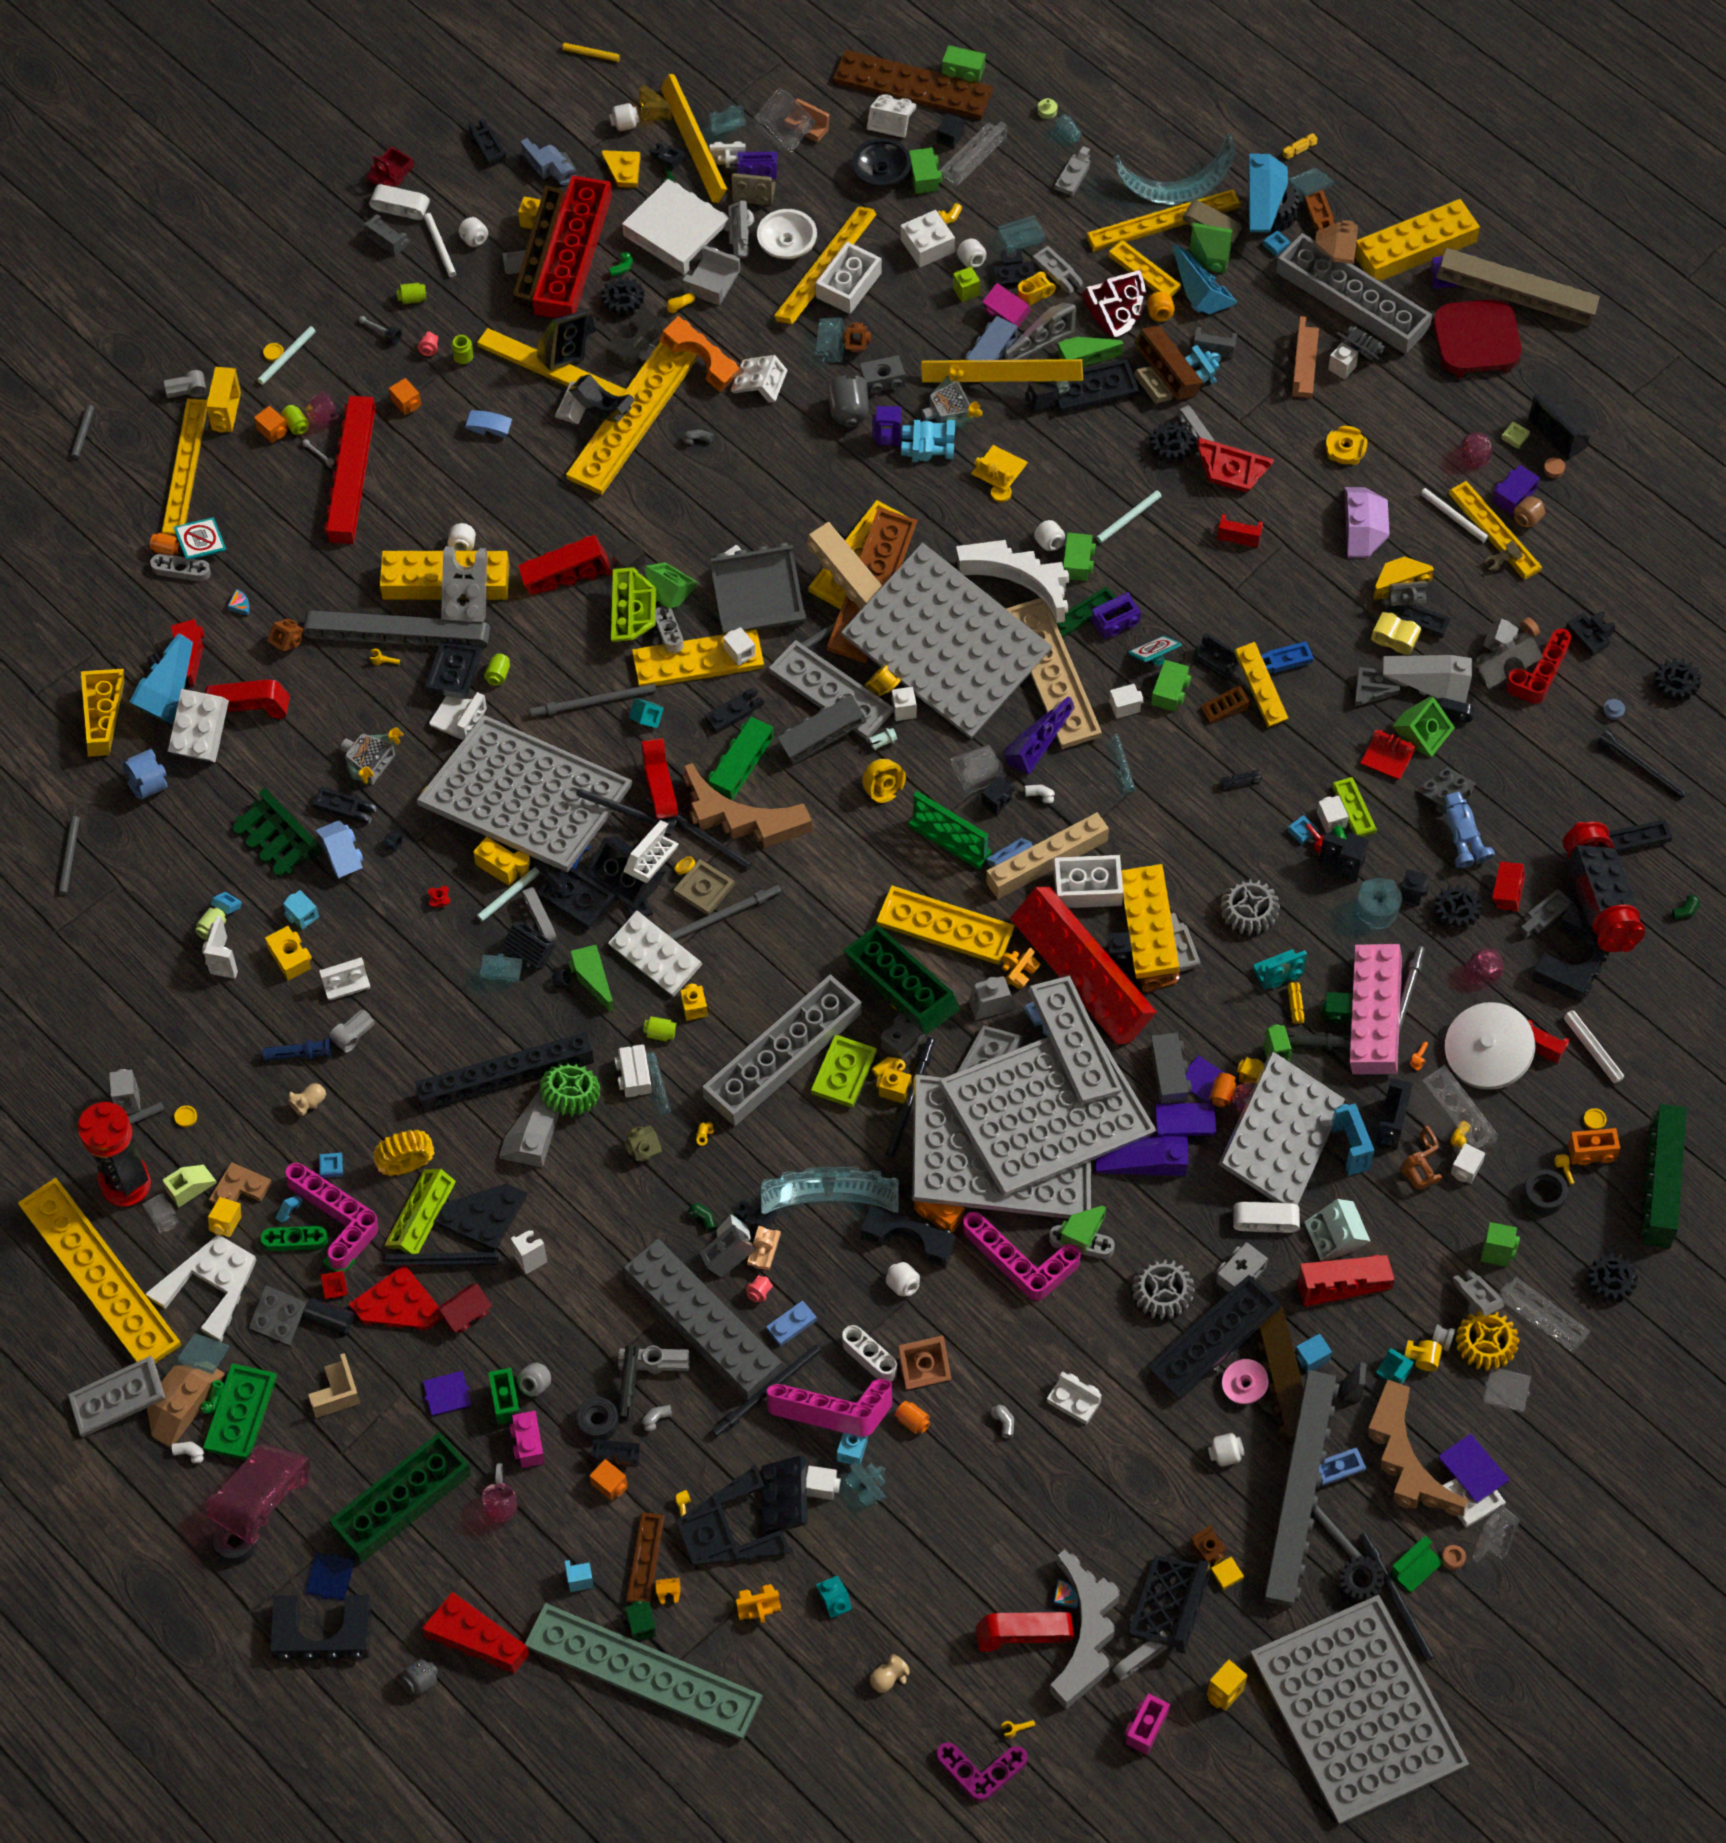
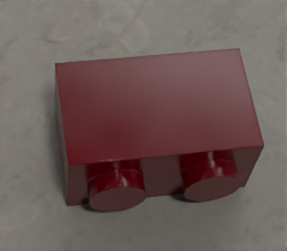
[435,1283,492,1333]

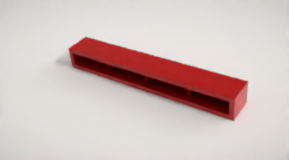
[324,396,376,544]

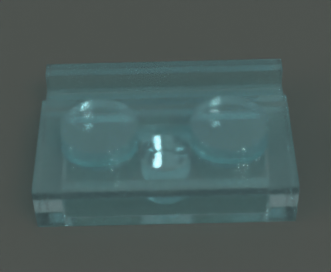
[998,215,1046,252]

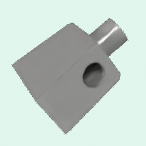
[969,976,1015,1020]

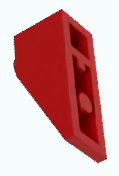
[170,619,205,688]

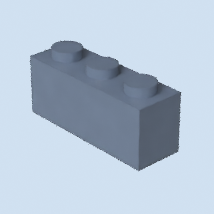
[965,316,1018,360]

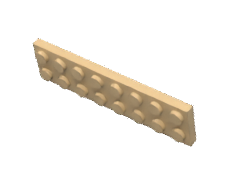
[1006,598,1102,749]

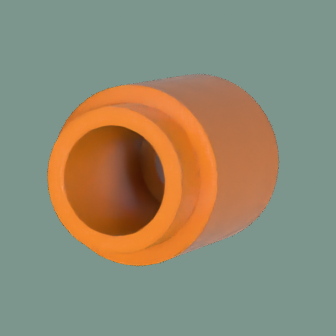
[150,533,182,556]
[1209,1073,1236,1107]
[895,1401,930,1434]

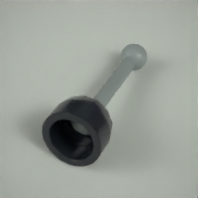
[359,316,402,344]

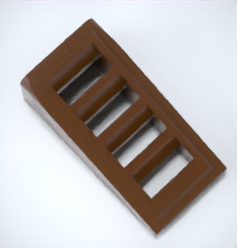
[1201,686,1249,724]

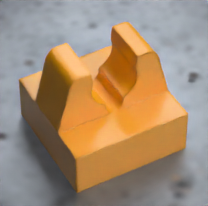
[656,1578,680,1604]

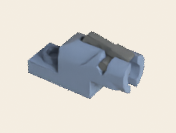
[521,138,576,185]

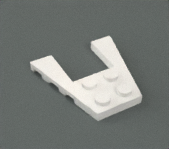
[146,1235,256,1342]

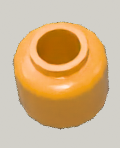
[1147,292,1175,322]

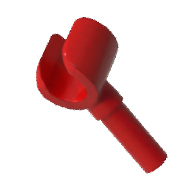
[1305,823,1324,852]

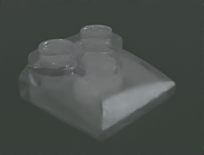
[950,745,1006,794]

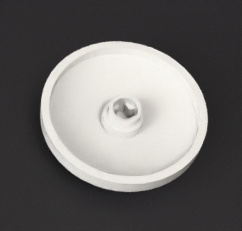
[1445,1002,1535,1090]

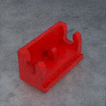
[1217,514,1263,548]
[1492,861,1525,912]
[1528,1019,1570,1064]

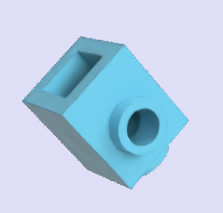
[283,890,319,930]
[837,1432,868,1467]

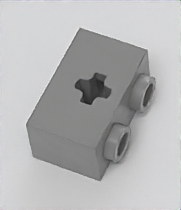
[110,1069,141,1115]
[1216,1242,1268,1292]

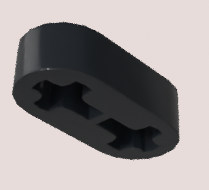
[1436,698,1475,723]

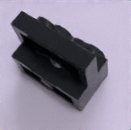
[1319,832,1370,882]

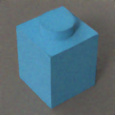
[1295,1334,1332,1374]

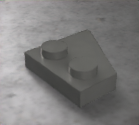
[1355,667,1400,706]

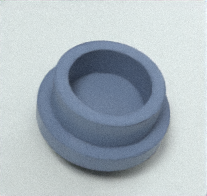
[1603,699,1625,720]

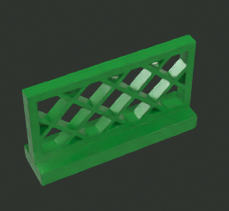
[909,791,992,870]

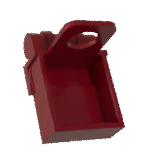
[366,146,414,188]

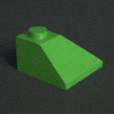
[1190,223,1233,273]
[644,562,698,608]
[1393,697,1455,757]

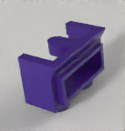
[737,152,777,179]
[872,406,901,447]
[1091,592,1141,639]

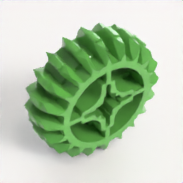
[539,1063,600,1117]

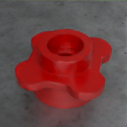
[428,886,451,908]

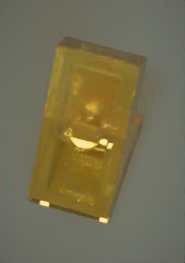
[639,84,672,121]

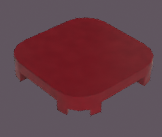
[1433,300,1522,378]

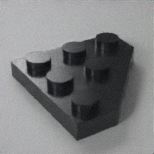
[434,1183,527,1252]

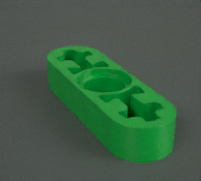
[261,1226,328,1251]

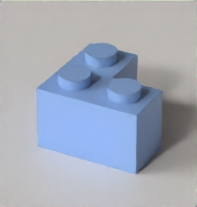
[316,820,363,878]

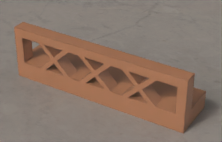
[1292,316,1319,398]

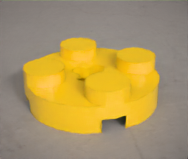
[1325,426,1367,465]

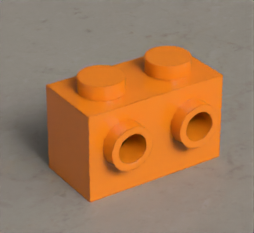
[1568,1128,1620,1165]
[914,1201,964,1233]

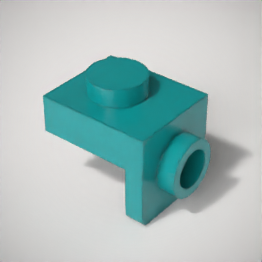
[816,1575,852,1618]

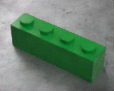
[708,717,774,801]

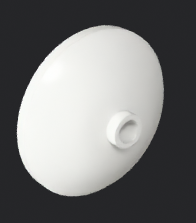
[757,209,817,259]

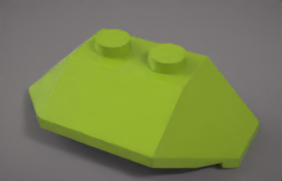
[611,567,656,642]

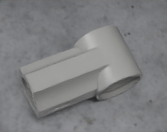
[164,370,206,398]
[329,1010,375,1053]

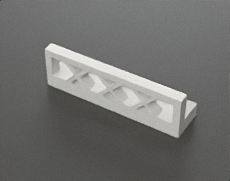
[624,820,678,883]

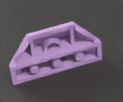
[1344,487,1389,558]

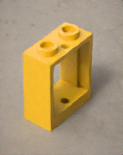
[206,367,241,432]

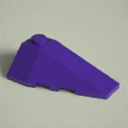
[1004,697,1075,775]
[1096,1135,1188,1176]

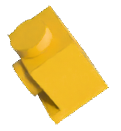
[680,984,708,1021]
[1237,1057,1264,1088]

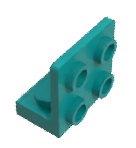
[1253,949,1307,990]

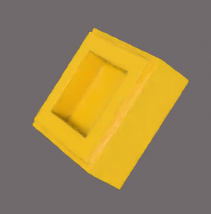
[1211,1557,1244,1590]

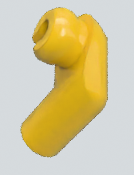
[667,292,695,313]
[696,1122,714,1146]

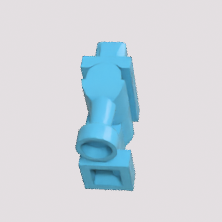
[901,420,955,462]

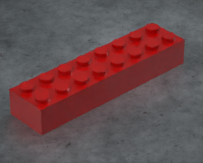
[532,175,612,318]
[1010,887,1157,1044]

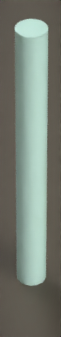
[257,326,316,385]
[1096,490,1161,543]
[477,867,541,922]

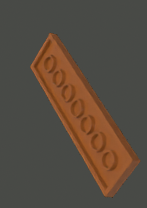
[827,507,918,663]

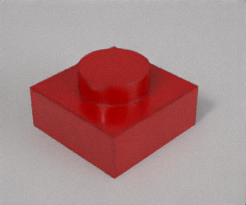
[321,1270,348,1299]

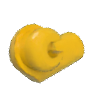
[938,203,962,224]
[871,1057,906,1078]
[1450,1121,1471,1148]

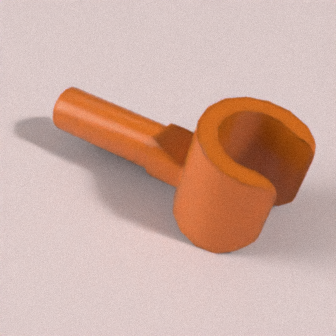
[1410,1042,1428,1071]

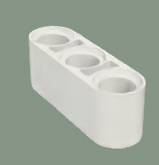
[369,185,430,220]
[1233,1202,1300,1233]
[842,1325,897,1382]

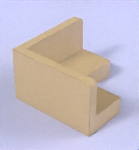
[308,1353,360,1418]

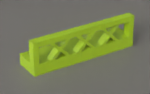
[385,1169,456,1254]

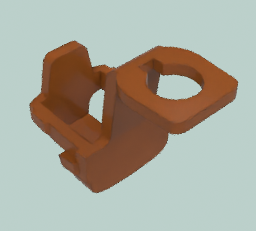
[1400,1126,1442,1190]

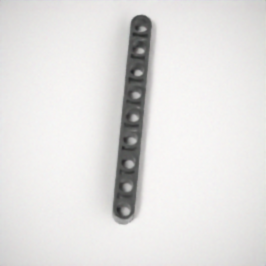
[302,611,490,649]

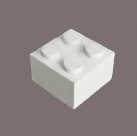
[901,210,955,267]

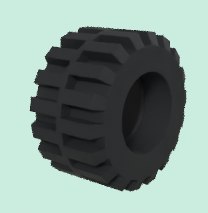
[1248,182,1299,232]

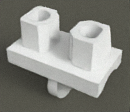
[710,142,746,168]

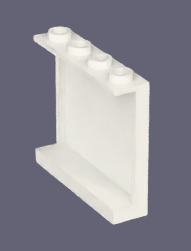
[622,179,729,275]

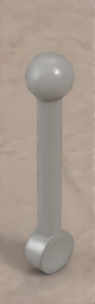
[302,439,335,467]

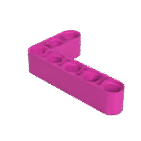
[286,1163,378,1269]
[963,1212,1080,1301]
[767,1379,892,1437]

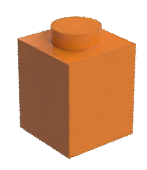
[389,378,422,415]
[254,406,288,443]
[590,1459,627,1501]

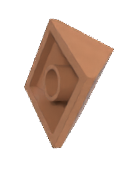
[898,1336,951,1389]

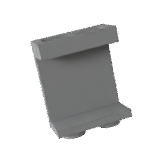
[683,245,740,306]

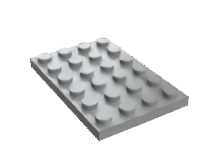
[1218,1052,1345,1205]

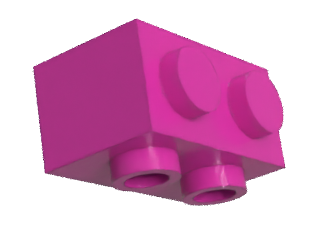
[982,283,1031,329]
[509,1411,545,1468]
[1124,1694,1170,1755]

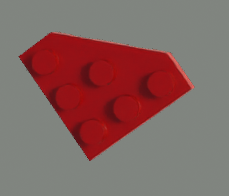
[349,1267,442,1331]

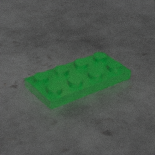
[203,1363,277,1461]

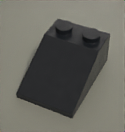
[537,309,590,370]

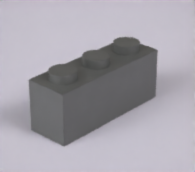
[1150,1033,1192,1104]

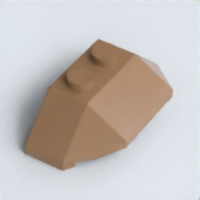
[1315,220,1358,264]
[147,1363,227,1449]

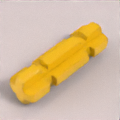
[1282,133,1318,159]
[1288,982,1304,1024]

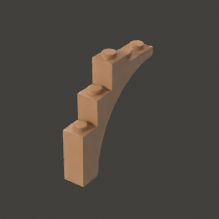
[683,763,812,848]
[1368,1380,1468,1517]

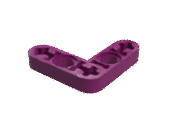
[937,1742,1027,1803]

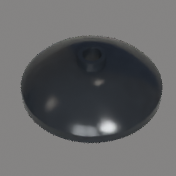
[852,138,911,187]

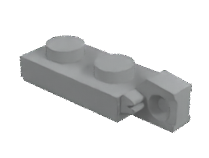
[1055,146,1090,196]
[729,200,749,258]
[1171,913,1200,972]

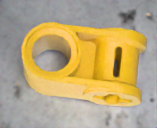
[1017,272,1056,306]
[865,665,901,697]

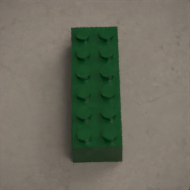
[843,924,960,1035]
[1640,1104,1687,1248]
[329,1432,471,1564]

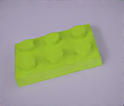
[811,1034,877,1108]

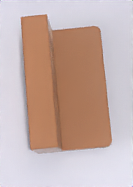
[785,98,829,142]

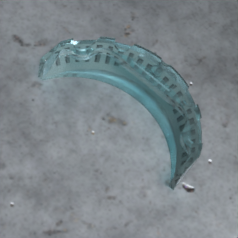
[1114,132,1236,205]
[761,1167,899,1213]

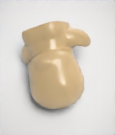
[288,1083,326,1116]
[870,1654,909,1693]

